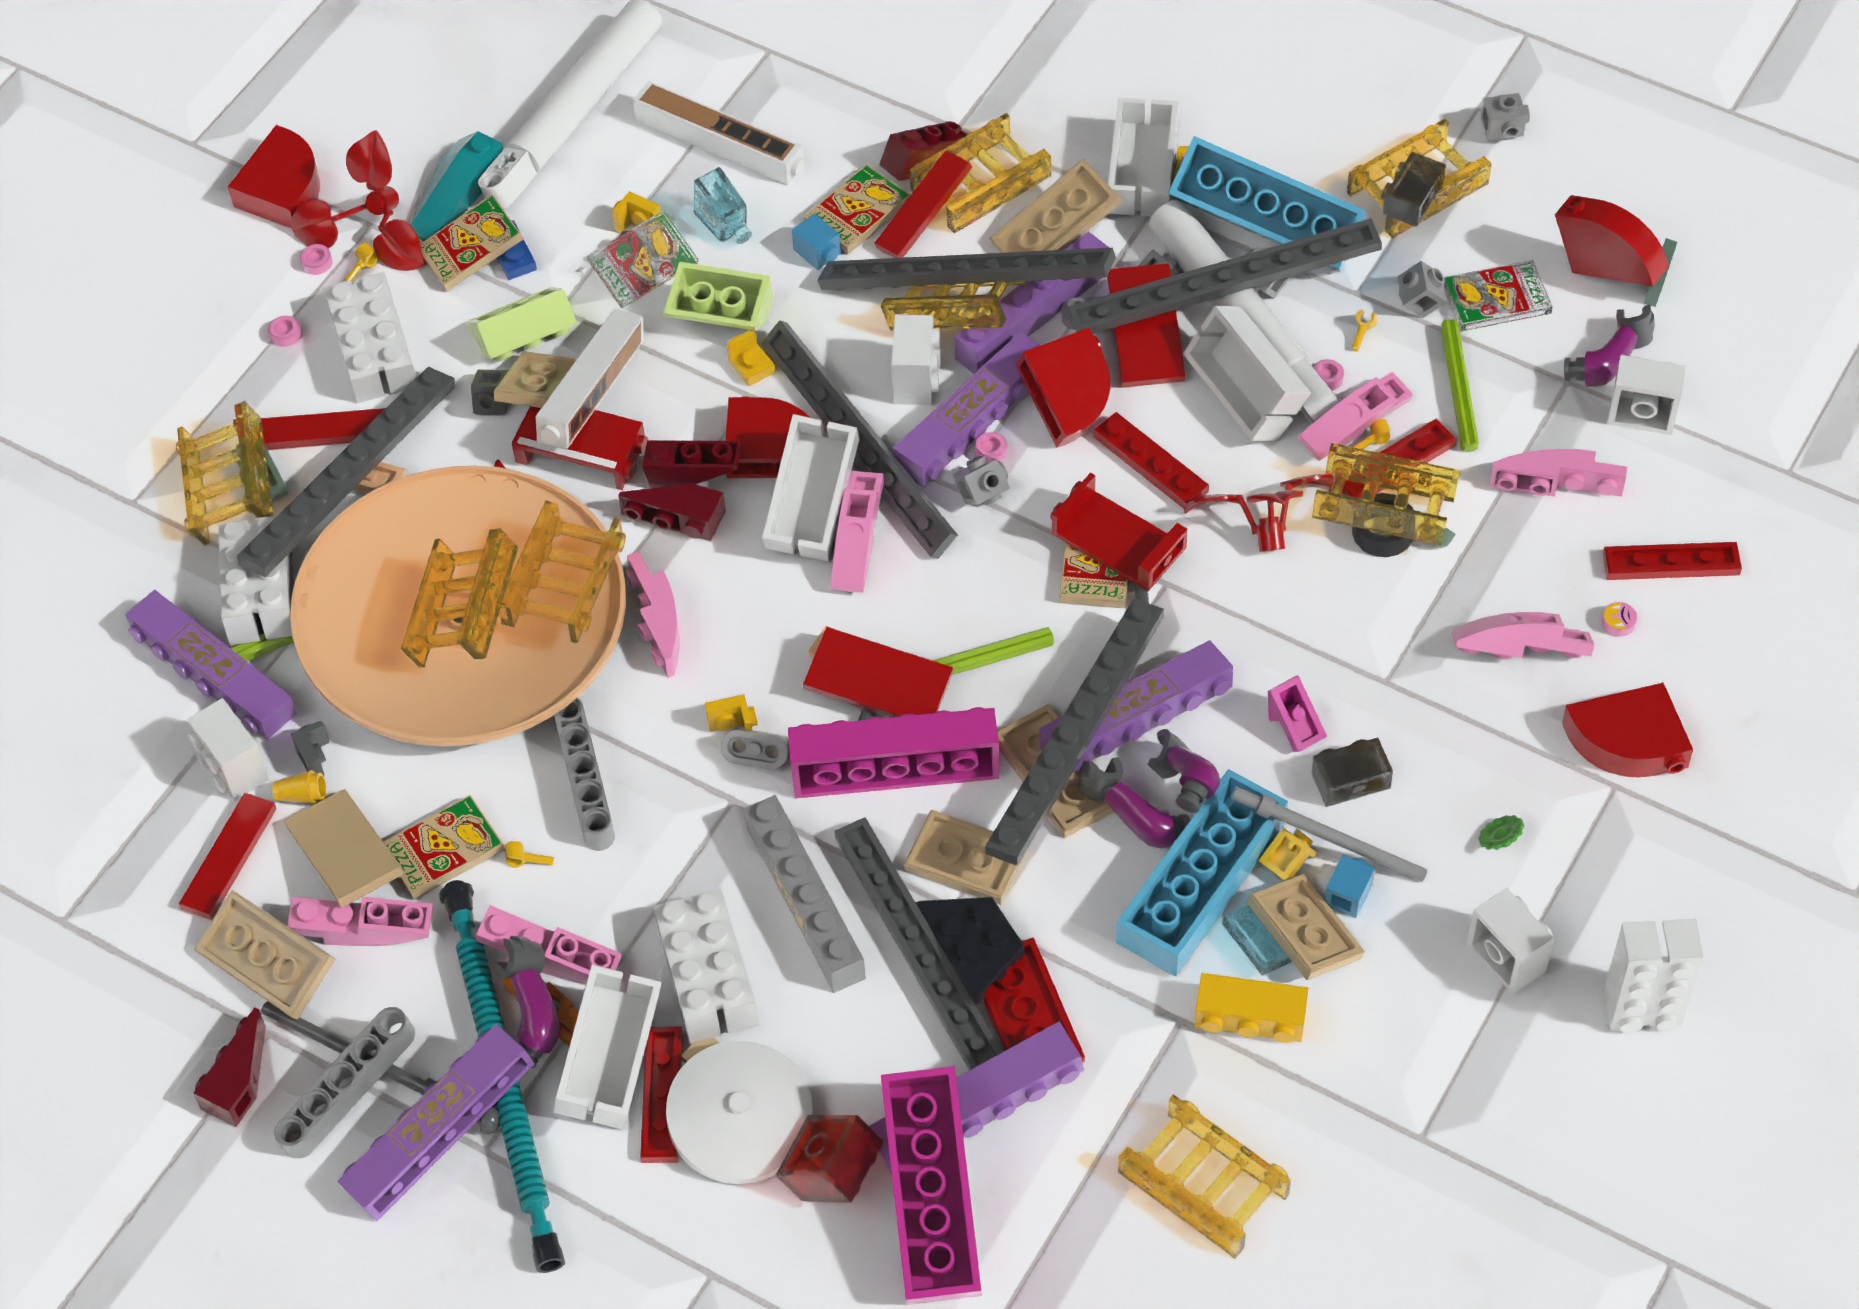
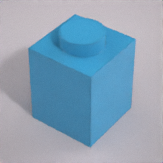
[792,213,841,270]
[1324,855,1375,918]

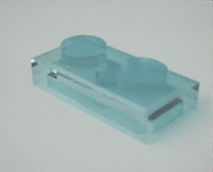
[1222,905,1291,976]

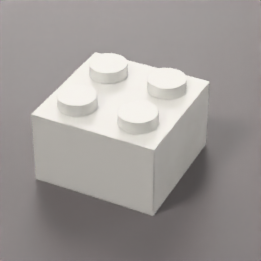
[891,314,941,405]
[1607,355,1686,435]
[187,698,270,801]
[1467,887,1554,995]

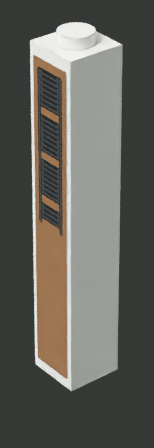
[633,81,805,186]
[536,309,643,450]

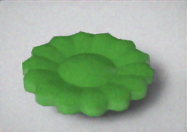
[1478,815,1525,850]

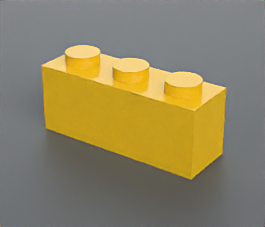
[1194,972,1309,1043]

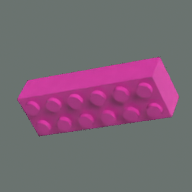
[788,707,1000,799]
[881,1066,982,1305]

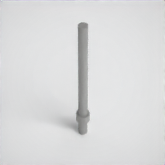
[1230,786,1427,882]

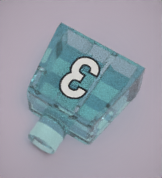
[693,166,752,244]

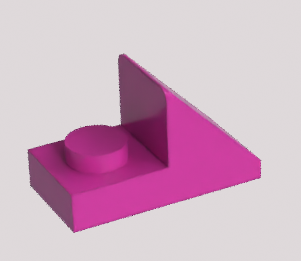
[1268,675,1327,752]

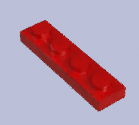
[1093,412,1209,509]

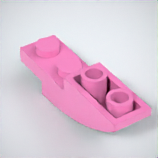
[1298,372,1414,461]
[1490,449,1628,497]
[831,471,884,593]
[625,551,680,678]
[1452,612,1595,659]
[287,897,433,946]
[475,905,622,984]

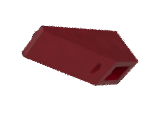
[879,121,971,181]
[642,440,742,488]
[618,484,726,541]
[193,1007,266,1127]

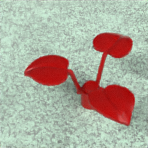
[291,130,426,271]
[1184,474,1336,552]

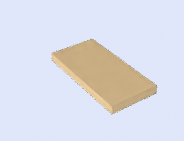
[989,158,1122,253]
[997,704,1114,839]
[284,789,404,908]
[193,890,336,1020]

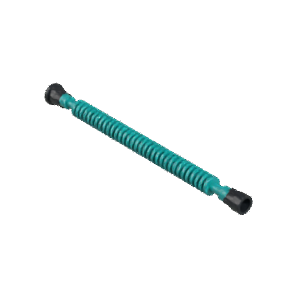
[439,880,565,1273]

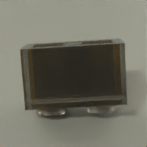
[1381,151,1446,227]
[1311,737,1393,807]

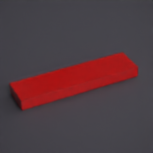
[874,150,972,258]
[260,408,386,450]
[1335,418,1457,507]
[1603,542,1742,580]
[178,792,277,921]
[640,1026,683,1163]

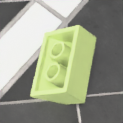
[663,262,774,331]
[466,287,577,362]

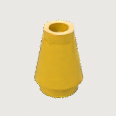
[272,770,326,804]

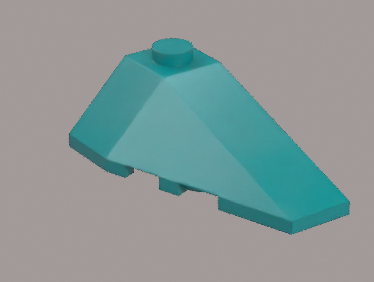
[410,131,503,241]

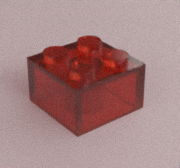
[775,1115,884,1203]

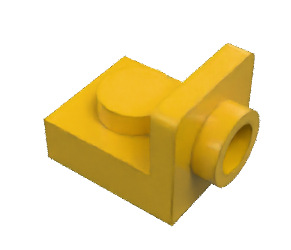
[612,191,662,233]
[726,330,775,386]
[705,694,758,732]
[1258,827,1317,881]

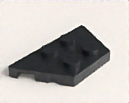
[916,897,1025,1005]

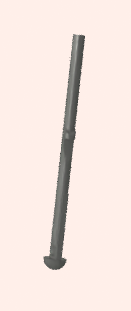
[261,1001,501,1134]

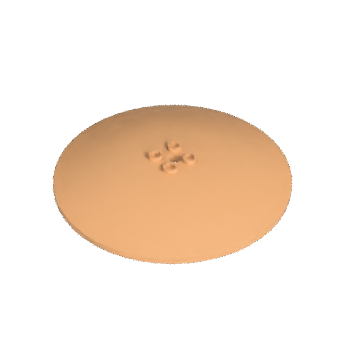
[290,465,626,746]

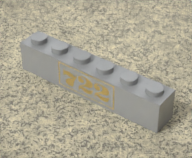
[744,794,866,993]

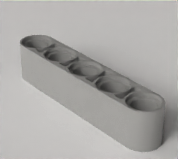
[554,697,615,851]
[274,1007,416,1158]

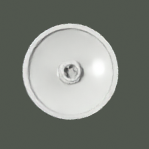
[666,1041,813,1184]

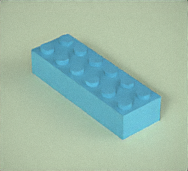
[1168,136,1367,271]
[1116,769,1288,977]

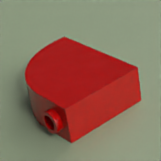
[228,124,320,229]
[1554,195,1669,287]
[1015,327,1110,448]
[725,396,810,478]
[1562,682,1693,778]

